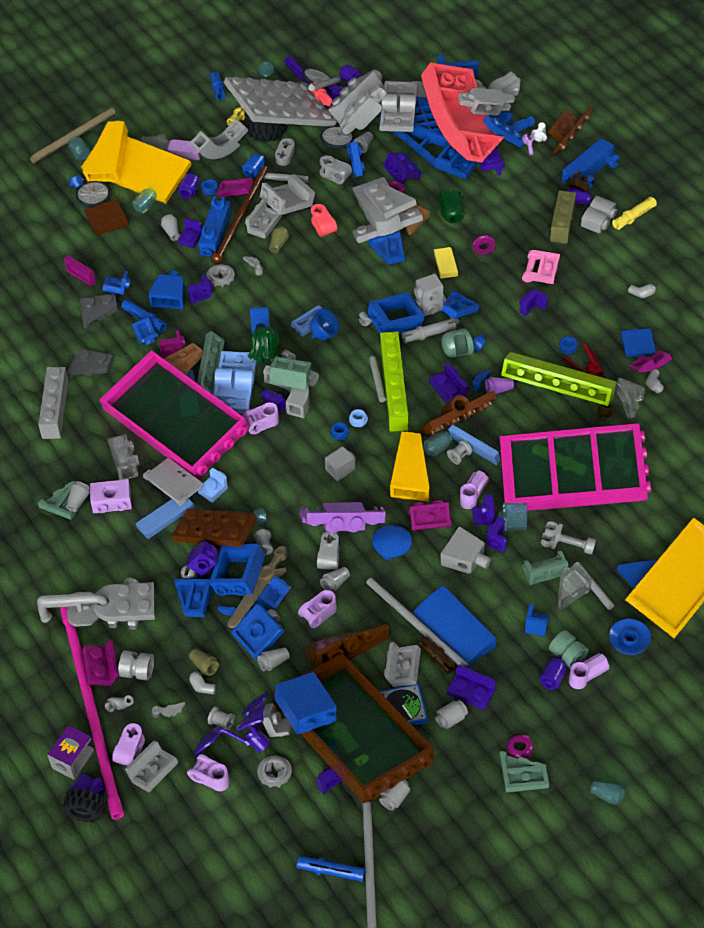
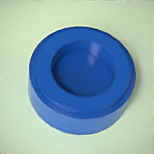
[201,179,218,195]
[559,336,578,354]

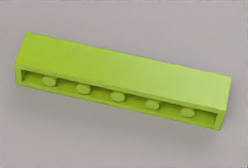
[380,332,408,432]
[501,352,617,406]

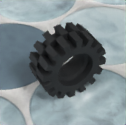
[62,788,104,823]

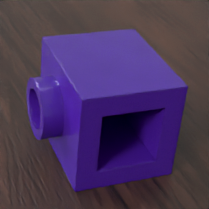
[187,540,219,576]

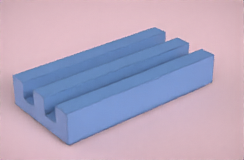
[291,305,322,337]

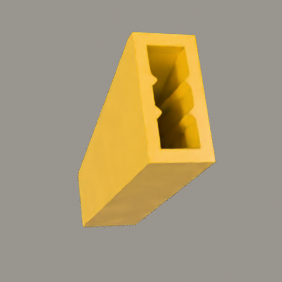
[83,121,128,182]
[390,431,429,502]

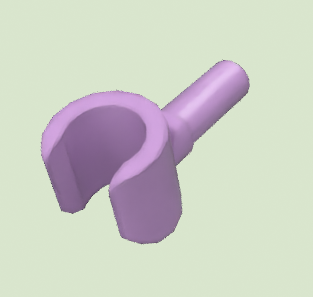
[522,134,535,155]

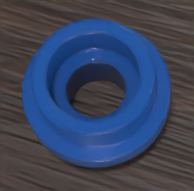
[69,174,85,188]
[473,334,487,352]
[330,422,349,440]

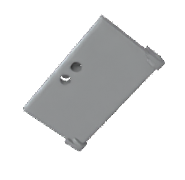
[143,458,204,506]

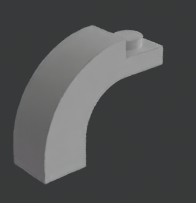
[190,119,248,159]
[263,365,310,419]

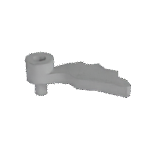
[243,256,263,275]
[151,702,185,718]

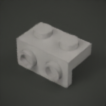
[245,199,282,239]
[384,642,421,688]
[125,741,178,792]

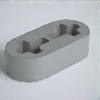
[275,138,295,166]

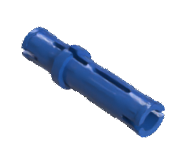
[122,299,167,333]
[297,855,365,882]

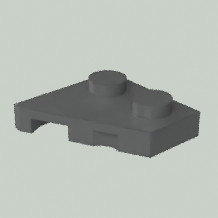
[80,293,118,328]
[67,348,114,379]

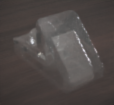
[616,378,645,418]

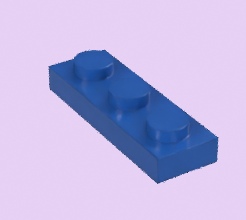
[483,116,524,148]

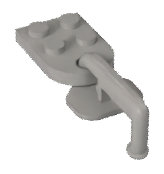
[37,582,155,626]

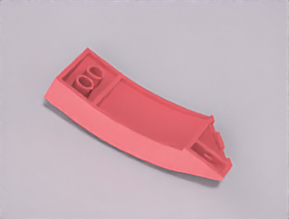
[421,63,504,162]

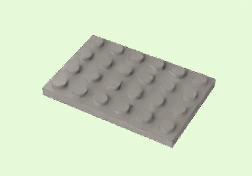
[224,77,337,127]

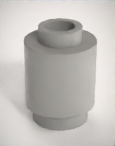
[435,700,468,729]
[379,779,410,810]

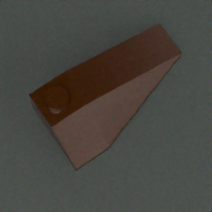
[306,624,389,668]

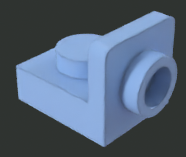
[198,468,228,503]

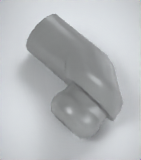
[189,671,216,695]

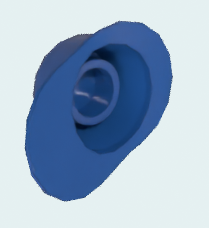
[309,308,340,341]

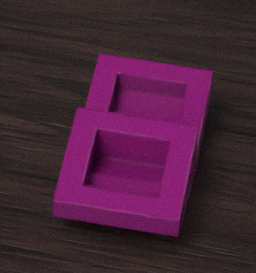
[629,350,672,373]

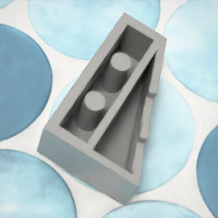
[328,71,384,124]

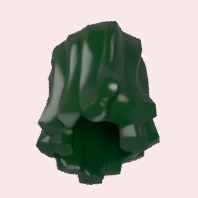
[439,190,465,223]
[248,327,280,363]

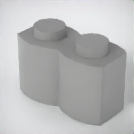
[581,196,617,234]

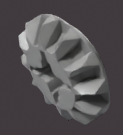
[206,264,235,288]
[257,756,292,788]

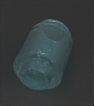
[68,137,90,161]
[133,188,157,213]
[423,430,452,457]

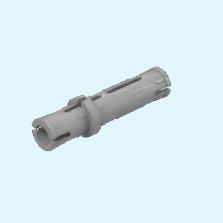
[402,318,456,344]

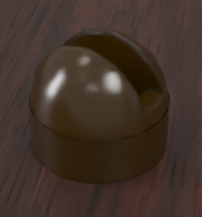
[598,404,614,418]

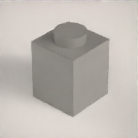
[325,446,356,481]

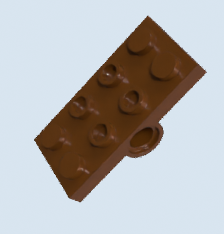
[419,391,497,437]
[171,509,257,549]

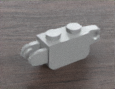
[339,84,387,135]
[457,88,515,116]

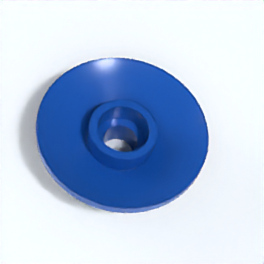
[609,619,651,655]

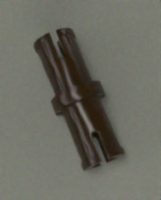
[419,637,456,674]

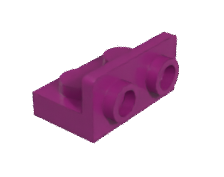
[409,500,451,531]
[82,641,119,686]

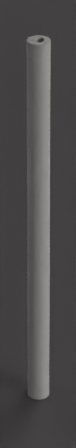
[366,578,468,667]
[363,802,377,928]

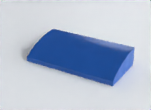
[412,585,496,666]

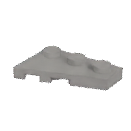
[363,181,417,219]

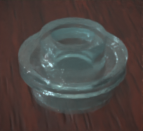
[258,62,274,77]

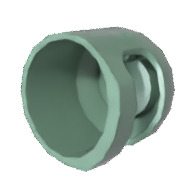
[441,328,474,358]

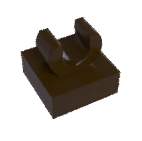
[565,171,590,191]

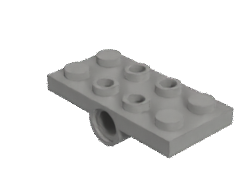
[380,81,418,132]

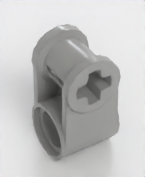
[320,156,352,184]
[317,531,340,570]

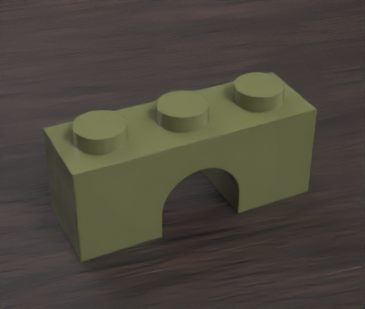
[550,190,576,244]

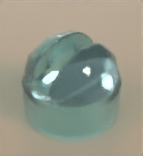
[253,508,267,524]

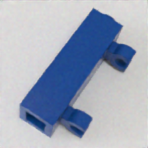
[562,138,620,190]
[198,196,231,257]

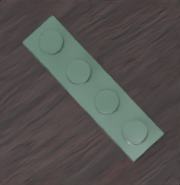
[197,331,225,395]

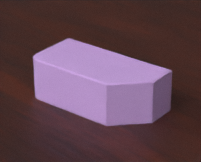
[167,140,201,161]

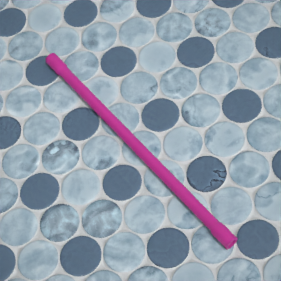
[60,607,124,819]

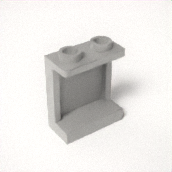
[260,174,315,215]

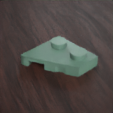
[38,481,90,520]
[499,751,549,792]

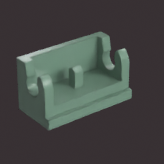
[270,356,311,390]
[522,551,568,585]

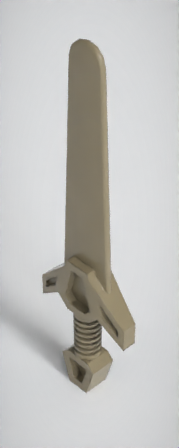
[227,546,288,628]

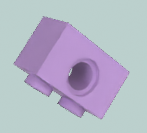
[90,479,132,513]

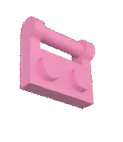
[522,250,560,284]

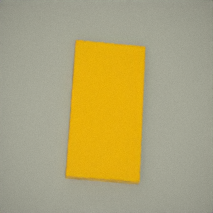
[81,137,192,203]
[626,518,704,638]

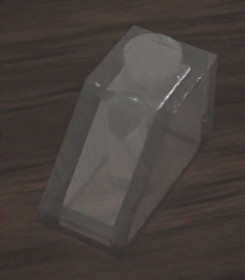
[557,564,592,611]

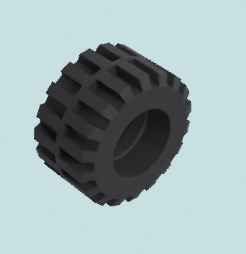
[244,112,287,142]

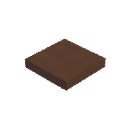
[84,199,129,236]

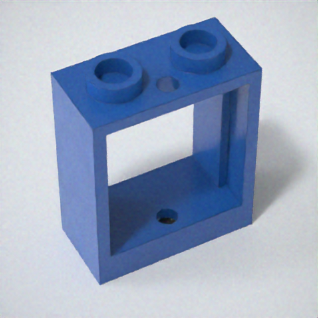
[367,292,425,334]
[209,544,265,595]

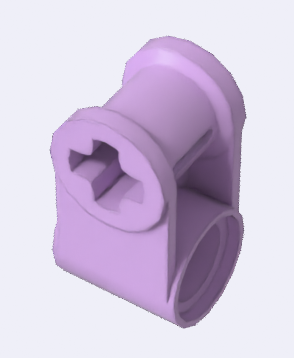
[242,402,279,434]
[298,590,337,628]
[113,723,145,766]
[187,754,230,791]

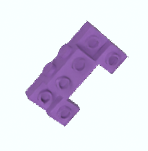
[300,502,386,533]

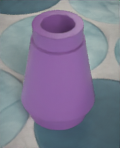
[485,377,514,395]

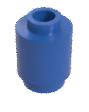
[242,153,265,178]

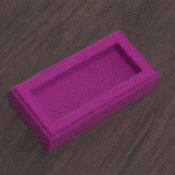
[217,178,253,197]
[64,255,96,286]

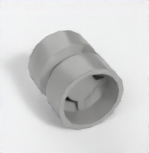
[119,650,154,681]

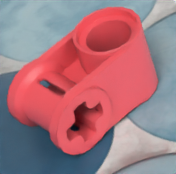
[311,204,337,237]

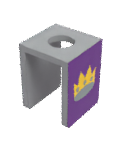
[47,726,95,780]

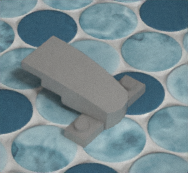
[352,177,423,243]

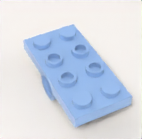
[213,351,257,414]

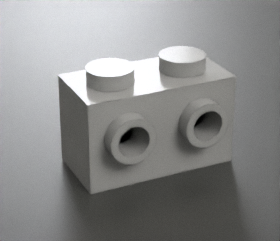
[414,274,443,316]

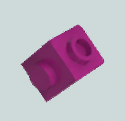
[159,330,186,358]

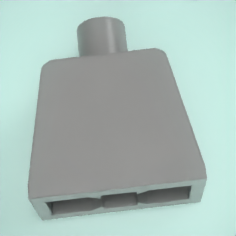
[441,527,491,574]

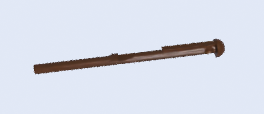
[211,166,268,264]

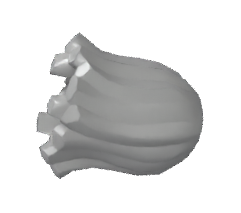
[488,71,521,96]

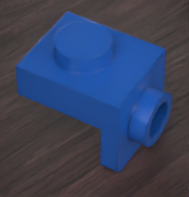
[103,271,130,295]
[131,317,159,346]
[256,576,291,610]

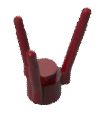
[563,343,604,377]

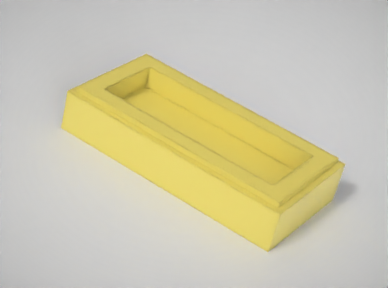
[434,247,458,279]

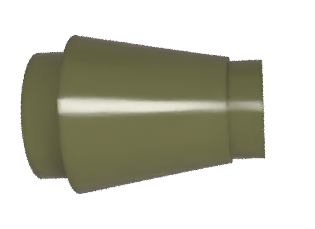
[269,226,289,253]
[189,649,219,676]

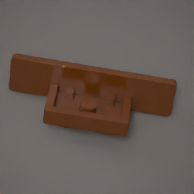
[548,106,593,154]

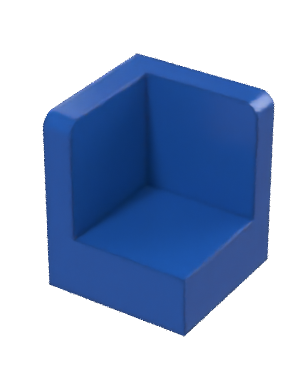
[525,603,549,637]

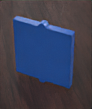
[621,328,656,357]

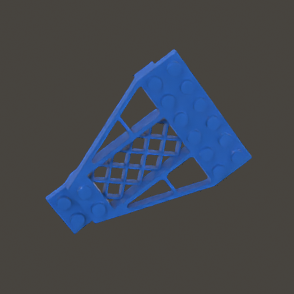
[378,97,513,180]

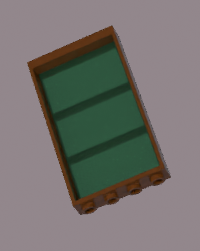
[273,653,434,803]

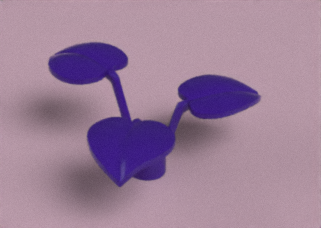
[195,691,271,758]

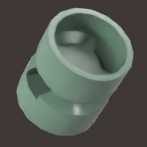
[549,630,589,669]

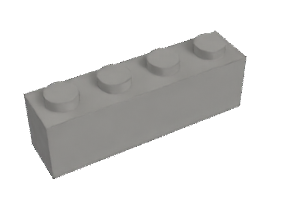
[38,367,69,439]

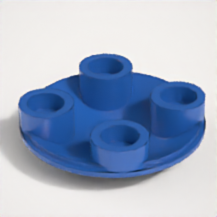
[372,525,412,560]

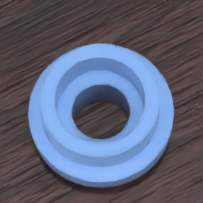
[349,409,368,427]

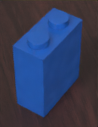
[275,672,337,734]

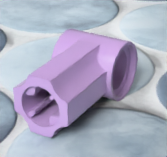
[460,470,489,509]
[568,653,609,689]

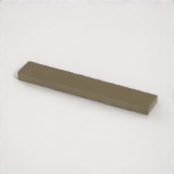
[30,107,116,163]

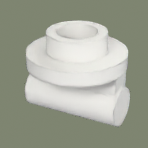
[531,123,547,142]

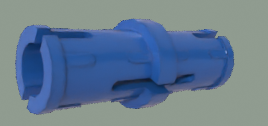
[210,71,226,100]

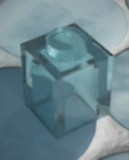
[499,503,527,530]

